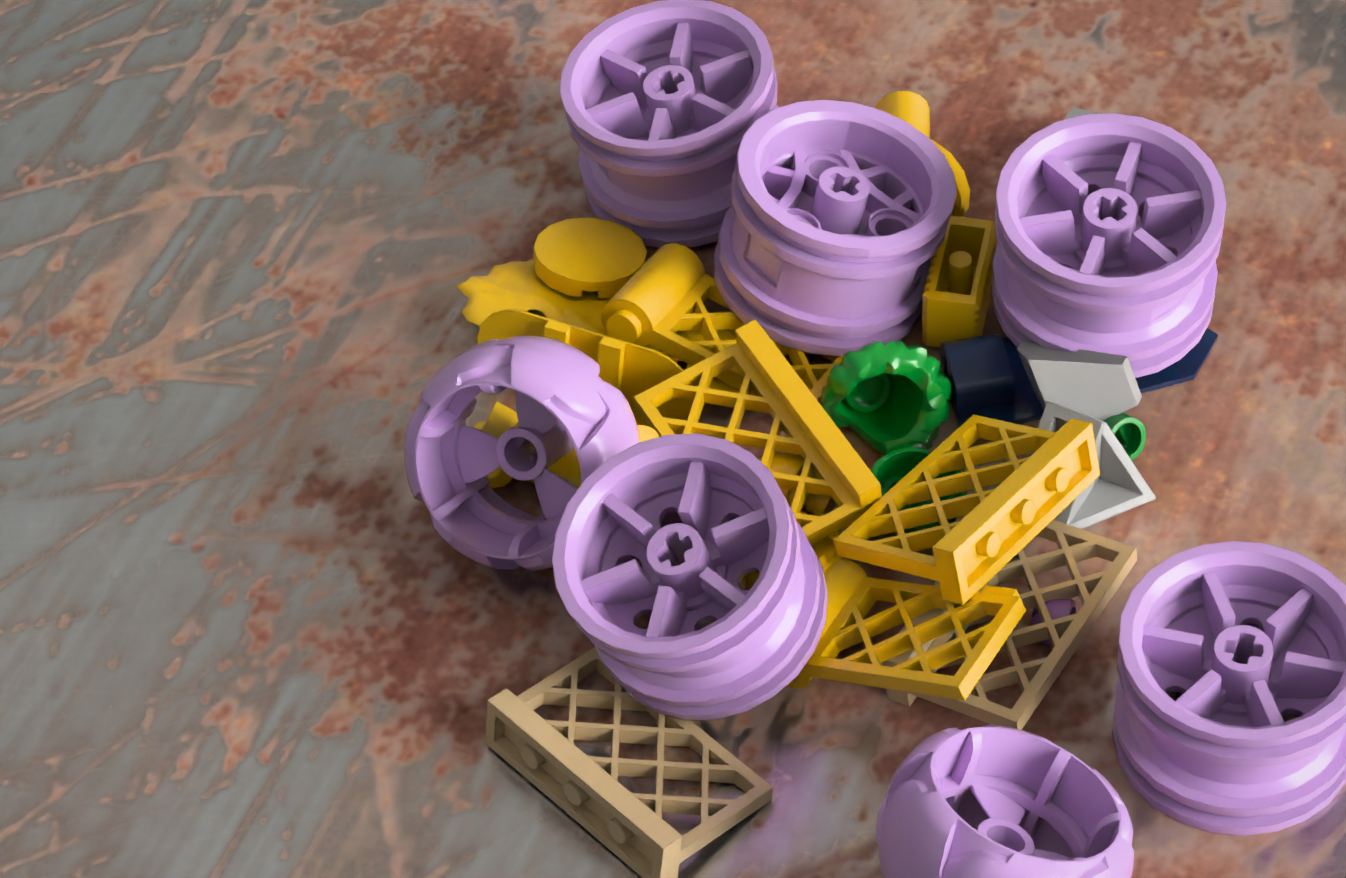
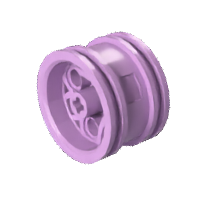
[713,100,957,356]

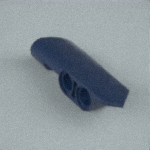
[940,328,1218,427]

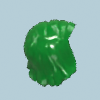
[820,340,951,456]

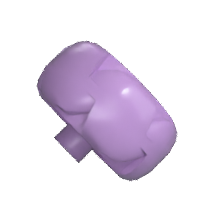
[404,336,640,571]
[876,724,1134,878]

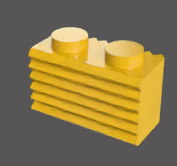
[922,216,997,347]

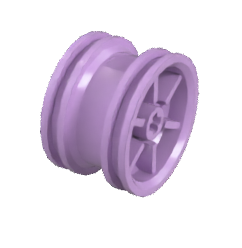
[560,0,779,248]
[991,113,1227,378]
[552,433,828,720]
[1112,541,1346,836]

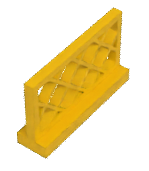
[634,319,882,575]
[834,414,1100,605]

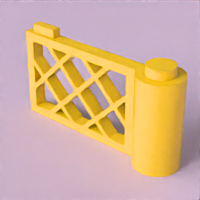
[601,243,843,403]
[787,559,1026,701]

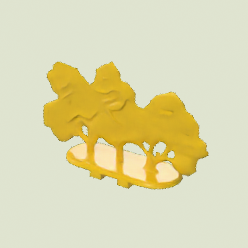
[456,258,740,427]

